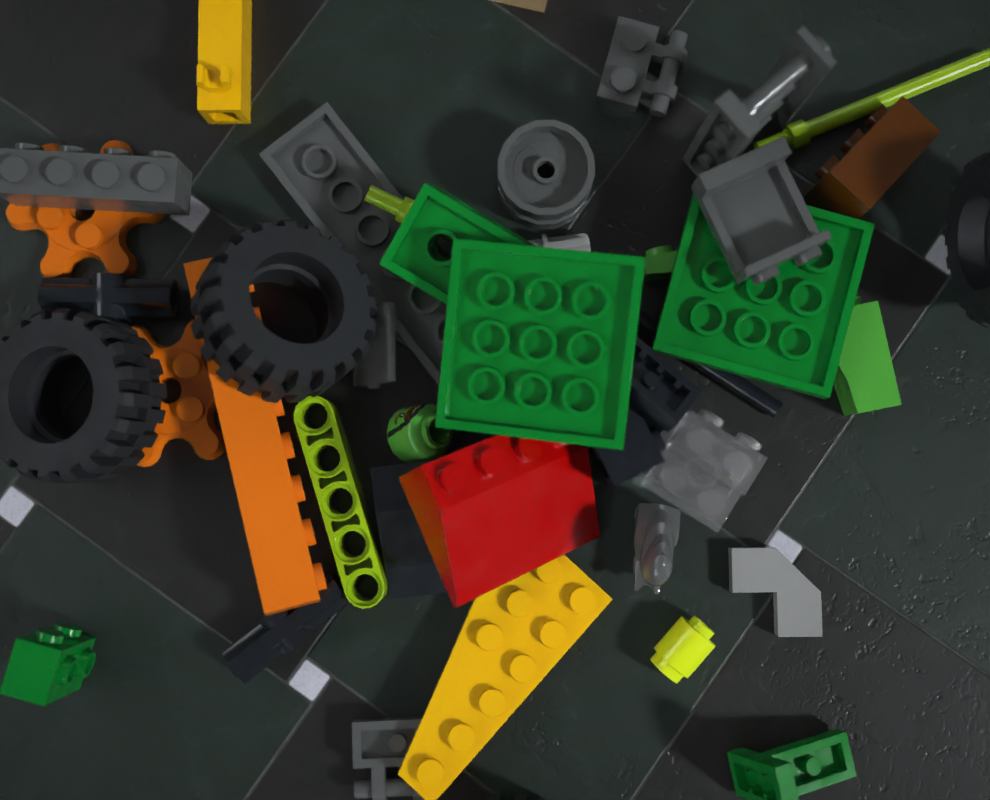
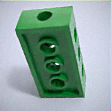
[379,183,538,305]

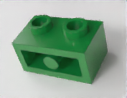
[0,622,96,706]

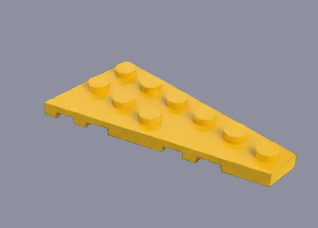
[398,555,613,800]

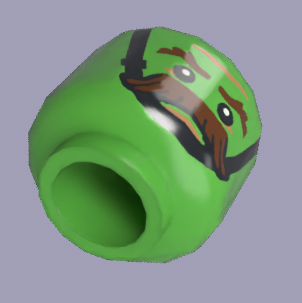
[387,403,453,463]

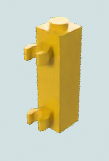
[196,0,252,124]

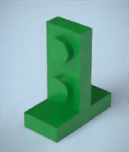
[727,729,857,800]

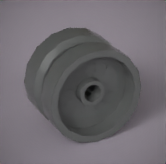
[498,119,595,230]

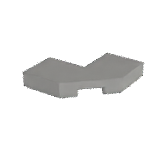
[728,547,823,637]

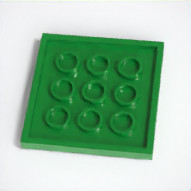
[651,194,875,399]
[435,238,646,450]

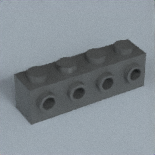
[0,143,193,215]

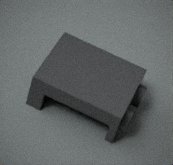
[691,136,832,286]

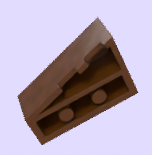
[803,96,941,219]

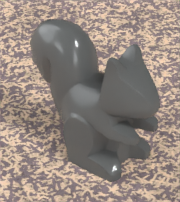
[633,503,681,595]

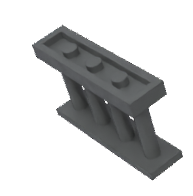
[682,26,837,176]

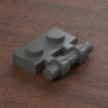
[595,16,688,118]
[352,717,445,800]

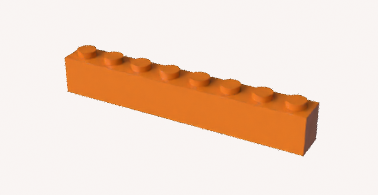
[183,257,327,616]

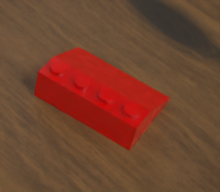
[399,435,600,608]

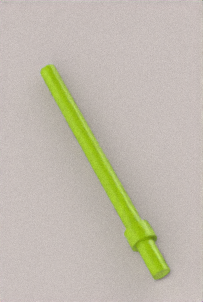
[754,48,990,150]

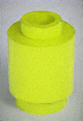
[650,615,716,684]

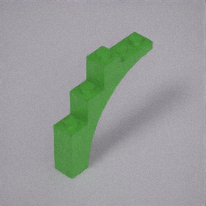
[643,245,902,416]

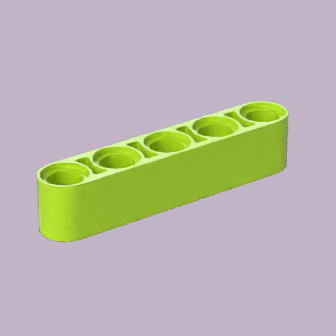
[293,396,388,609]

